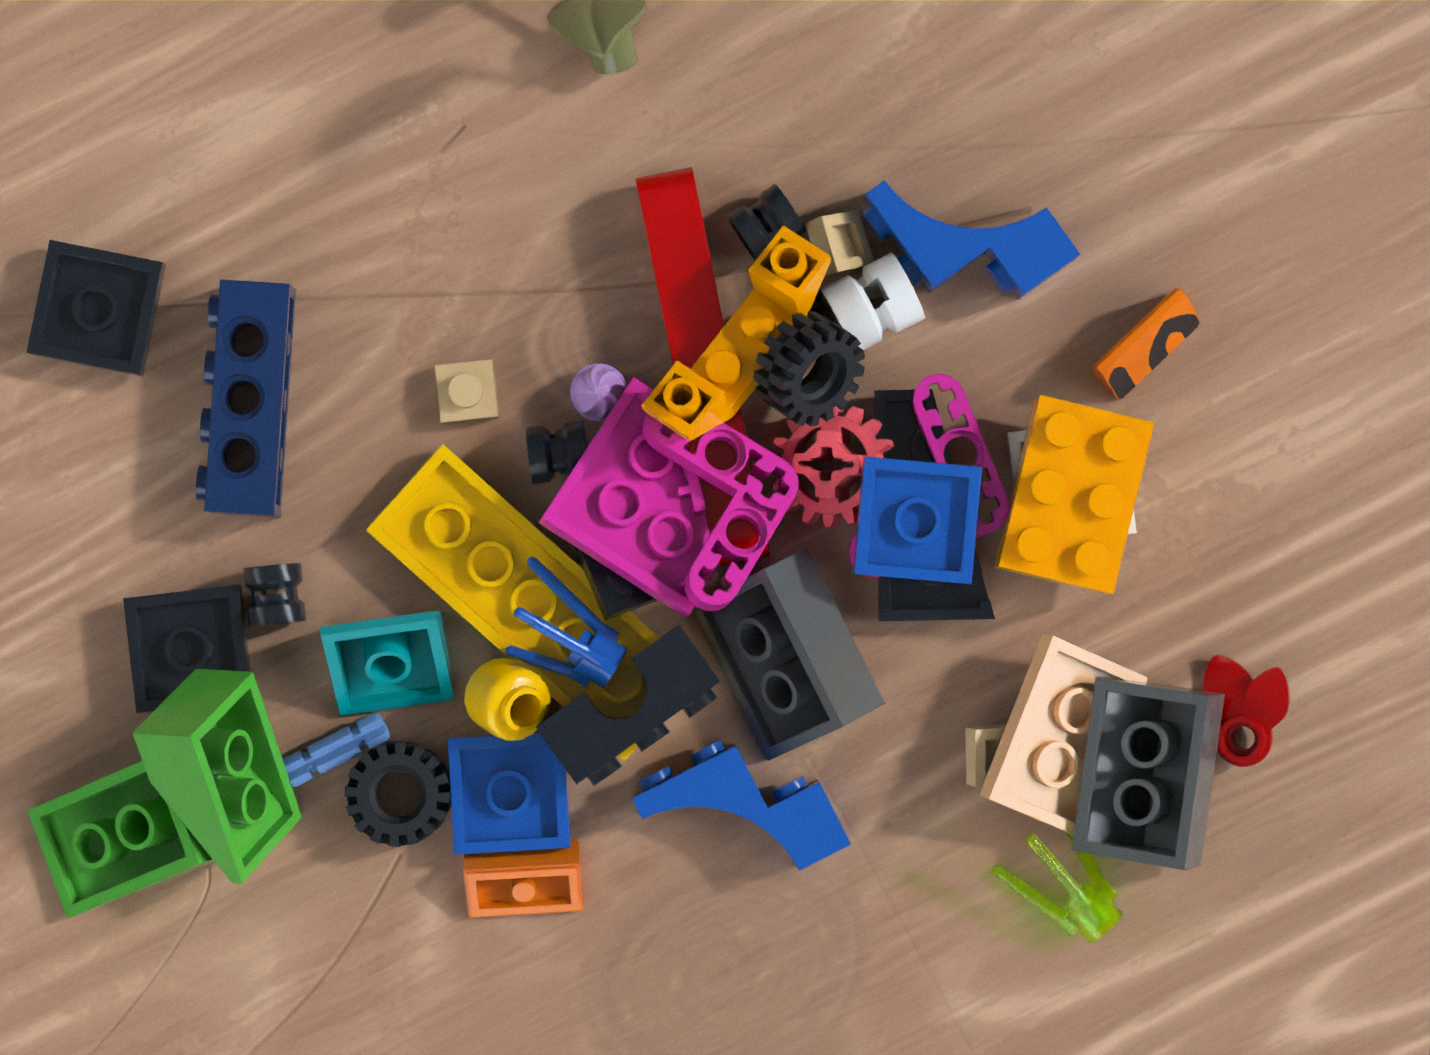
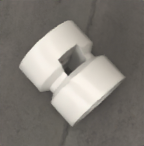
[819,252,925,350]

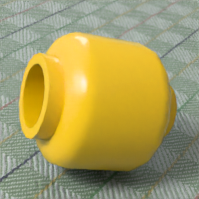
[464,658,550,741]

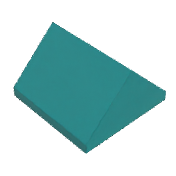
[320,611,454,716]

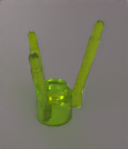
[992,833,1123,943]

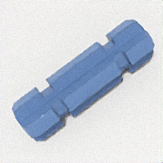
[283,713,391,787]

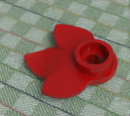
[1202,654,1290,767]

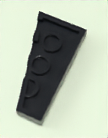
[873,389,995,622]

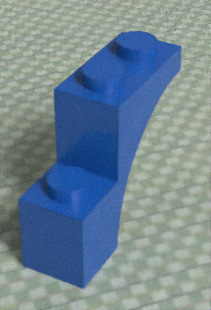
[862,180,1080,300]
[632,740,851,871]

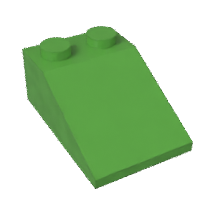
[133,669,302,884]
[27,761,215,919]

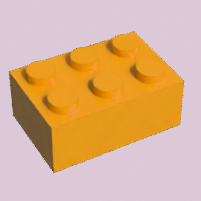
[993,395,1155,595]

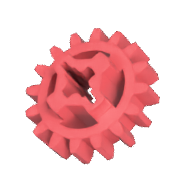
[772,406,894,528]

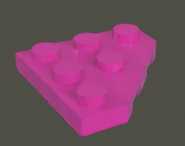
[539,377,720,618]

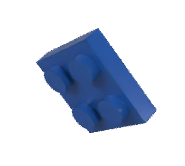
[853,457,982,584]
[448,733,571,855]

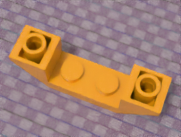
[641,226,831,441]

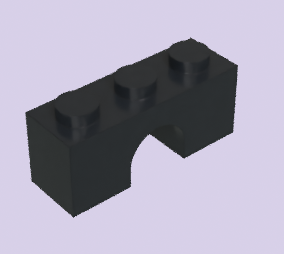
[536,625,720,786]

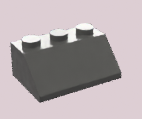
[692,548,885,761]
[1071,677,1225,870]

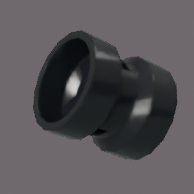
[727,184,806,261]
[526,421,587,484]
[243,563,306,626]

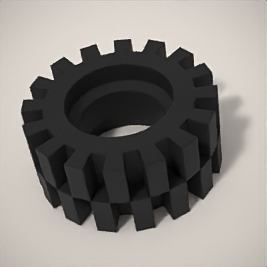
[753,311,865,426]
[345,741,451,847]

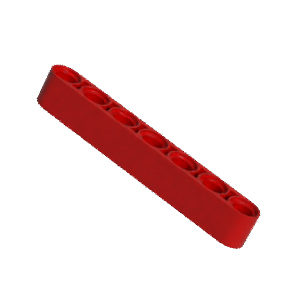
[635,167,770,566]

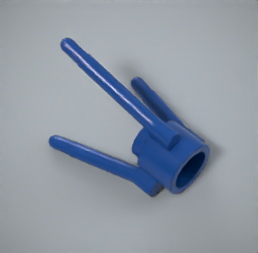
[505,556,627,688]

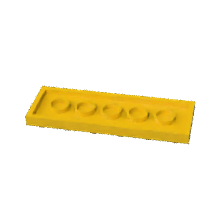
[366,444,660,762]

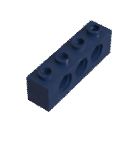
[196,279,296,518]

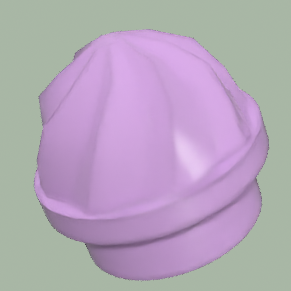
[570,364,627,421]

